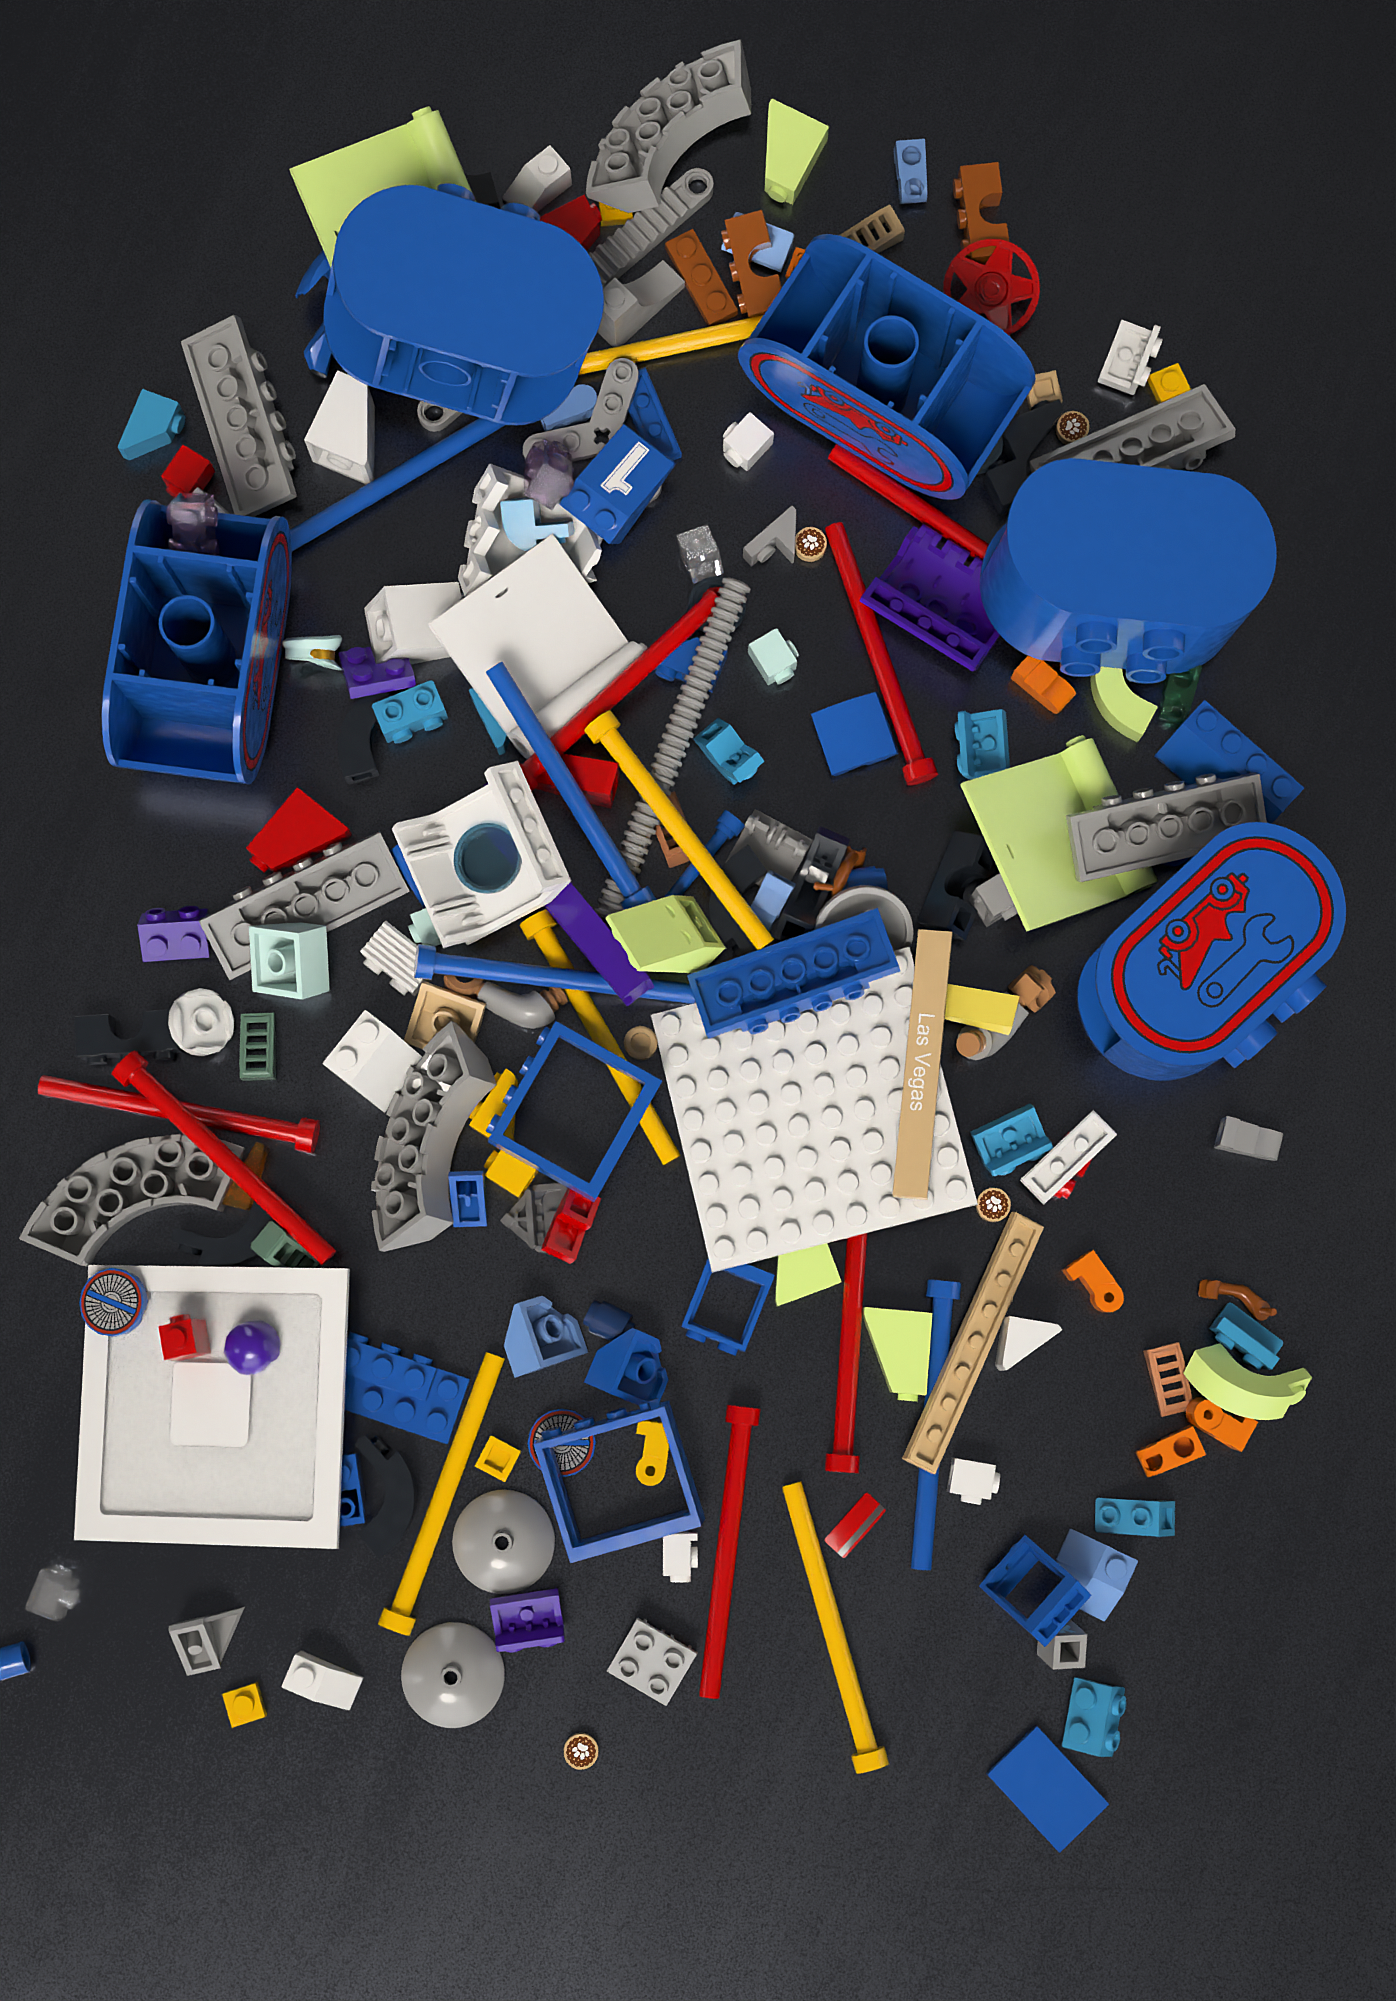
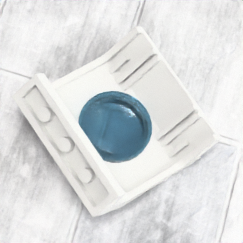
[392,761,571,948]

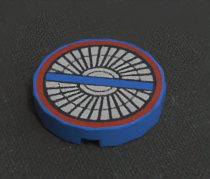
[79,1268,148,1337]
[527,1408,596,1477]

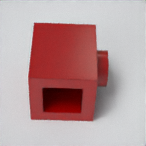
[161,445,215,501]
[158,1314,211,1361]

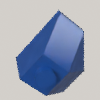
[584,1328,668,1405]

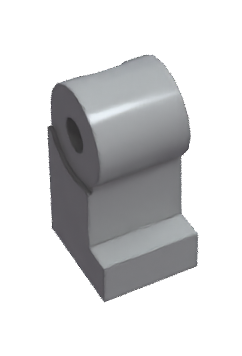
[1214,1116,1283,1161]

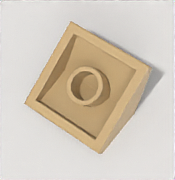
[404,981,486,1049]

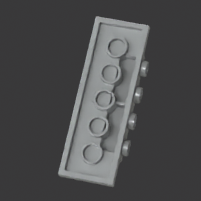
[181,315,297,517]
[1029,384,1236,473]
[1066,773,1267,882]
[199,831,410,980]

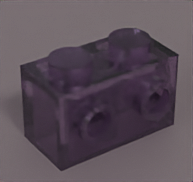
[524,438,575,510]
[166,493,220,556]

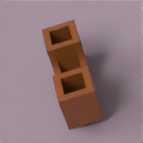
[953,162,1009,265]
[721,210,782,318]

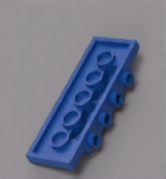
[687,908,900,1039]
[344,1332,471,1445]

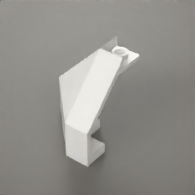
[458,464,603,597]

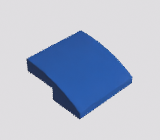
[811,692,899,776]

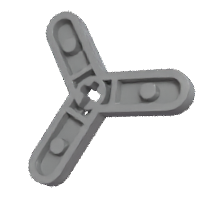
[523,358,662,502]

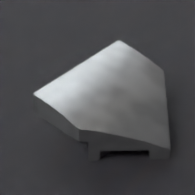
[500,1183,568,1253]

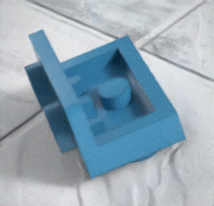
[372,680,448,744]
[955,709,1010,780]
[970,1103,1053,1176]
[1209,1303,1283,1371]
[1062,1678,1126,1757]

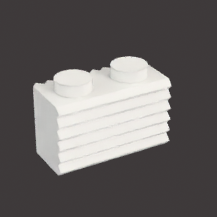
[360,921,434,996]

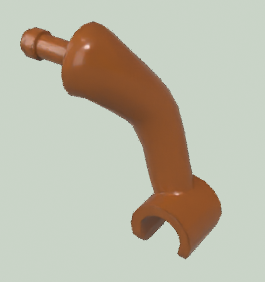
[813,846,867,898]
[1198,1279,1277,1321]

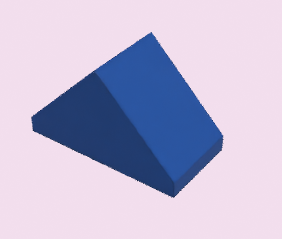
[448,1171,487,1227]

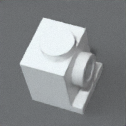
[663,1532,698,1582]

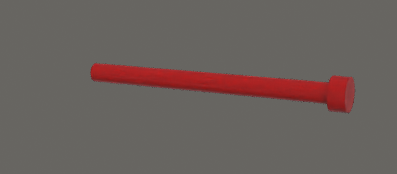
[828,444,989,560]
[825,522,938,786]
[519,591,718,792]
[112,1050,336,1265]
[38,1075,320,1153]
[825,1233,867,1473]
[699,1404,761,1699]

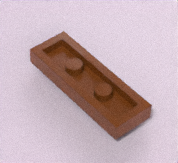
[665,229,738,327]

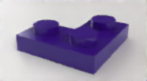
[338,647,416,699]

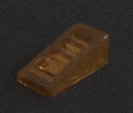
[222,1142,269,1211]

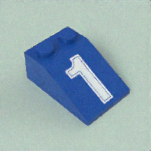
[559,424,676,544]

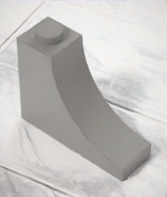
[597,260,685,347]

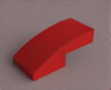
[541,1188,601,1264]

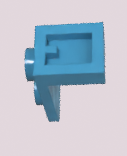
[1095,1498,1175,1537]

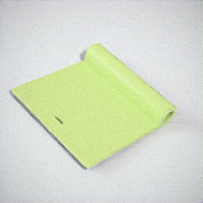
[289,106,476,267]
[960,735,1159,932]

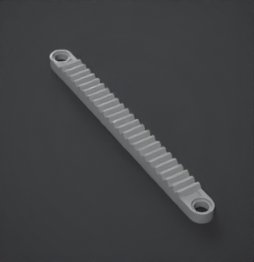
[417,168,714,432]

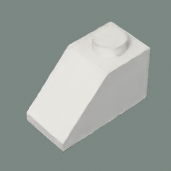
[502,145,572,212]
[281,1651,364,1710]

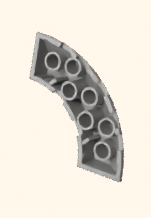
[586,39,752,213]
[371,1021,497,1252]
[19,1134,245,1267]

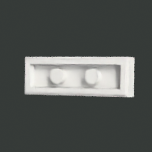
[1020,1110,1117,1205]

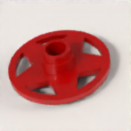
[943,239,1040,335]

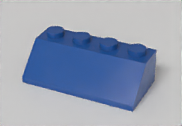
[1155,700,1304,824]

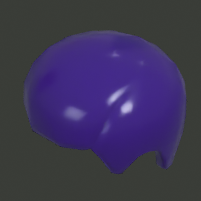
[223,1321,280,1375]

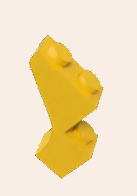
[469,1069,539,1199]

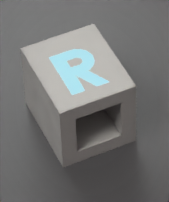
[1037,1620,1087,1669]

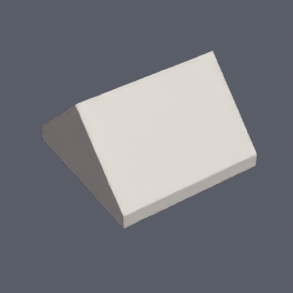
[995,1316,1062,1371]

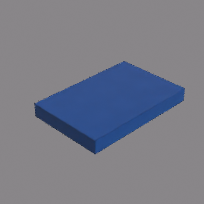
[986,1725,1109,1853]

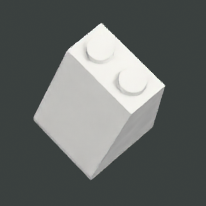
[304,370,375,484]
[364,582,465,664]
[322,1010,422,1113]

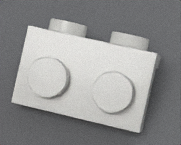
[1098,320,1163,395]

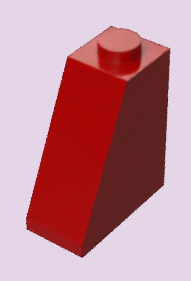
[540,195,602,251]
[535,754,620,809]
[246,787,352,873]

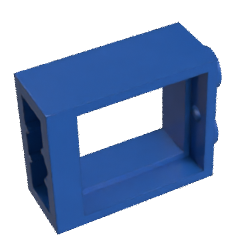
[681,1258,775,1356]
[979,1535,1092,1647]

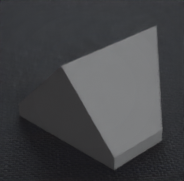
[169,1607,245,1676]

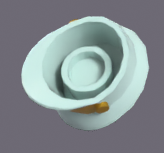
[282,635,342,670]

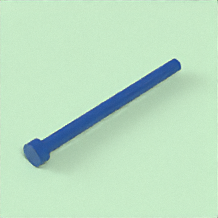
[290,418,505,552]
[486,662,657,910]
[414,944,695,1004]
[911,1280,961,1570]

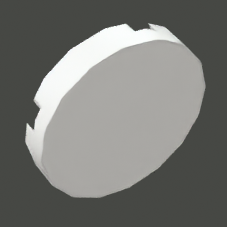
[168,988,234,1056]

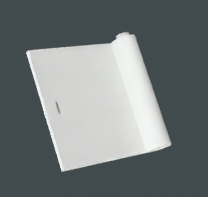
[428,534,647,759]

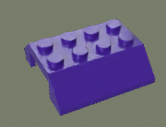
[859,524,1000,672]

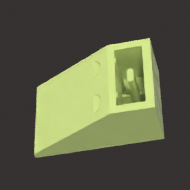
[605,895,725,973]

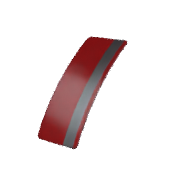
[824,1493,886,1558]

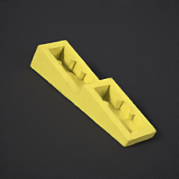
[945,984,1019,1035]

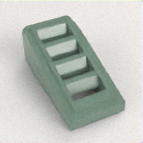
[239,1013,276,1081]
[251,1221,319,1268]

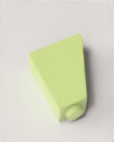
[764,99,829,205]
[775,1243,842,1307]
[862,1307,933,1402]

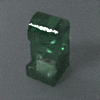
[1157,665,1203,725]

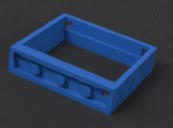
[486,1021,662,1202]
[534,1398,705,1563]

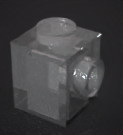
[676,525,724,584]
[25,1564,81,1622]

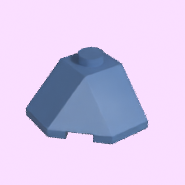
[504,1296,588,1378]
[1056,1528,1138,1622]

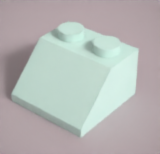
[249,922,330,999]

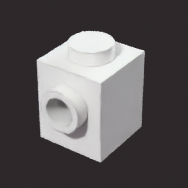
[723,412,774,471]
[947,1457,1000,1505]

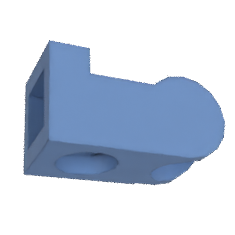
[893,139,927,204]
[541,384,597,432]
[751,870,796,932]

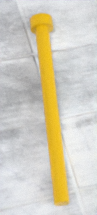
[579,315,763,375]
[584,710,774,950]
[519,909,681,1165]
[378,1352,505,1636]
[782,1481,889,1774]

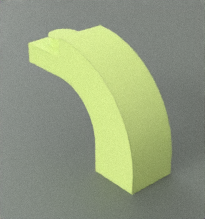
[1090,667,1158,742]
[1183,1343,1312,1420]

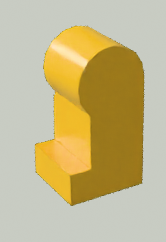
[636,1420,669,1486]

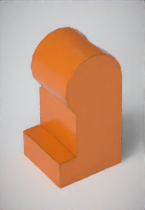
[1011,656,1076,714]
[1062,1250,1124,1312]
[1186,1397,1258,1452]
[1136,1424,1206,1477]

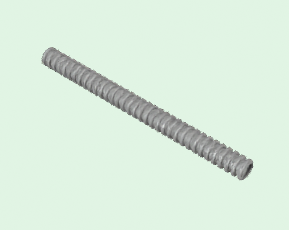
[594,577,751,918]

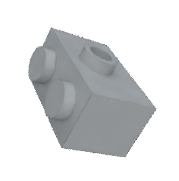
[969,873,1018,927]

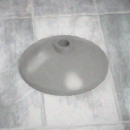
[814,885,913,951]
[452,1489,555,1594]
[401,1622,505,1728]

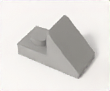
[743,506,796,567]

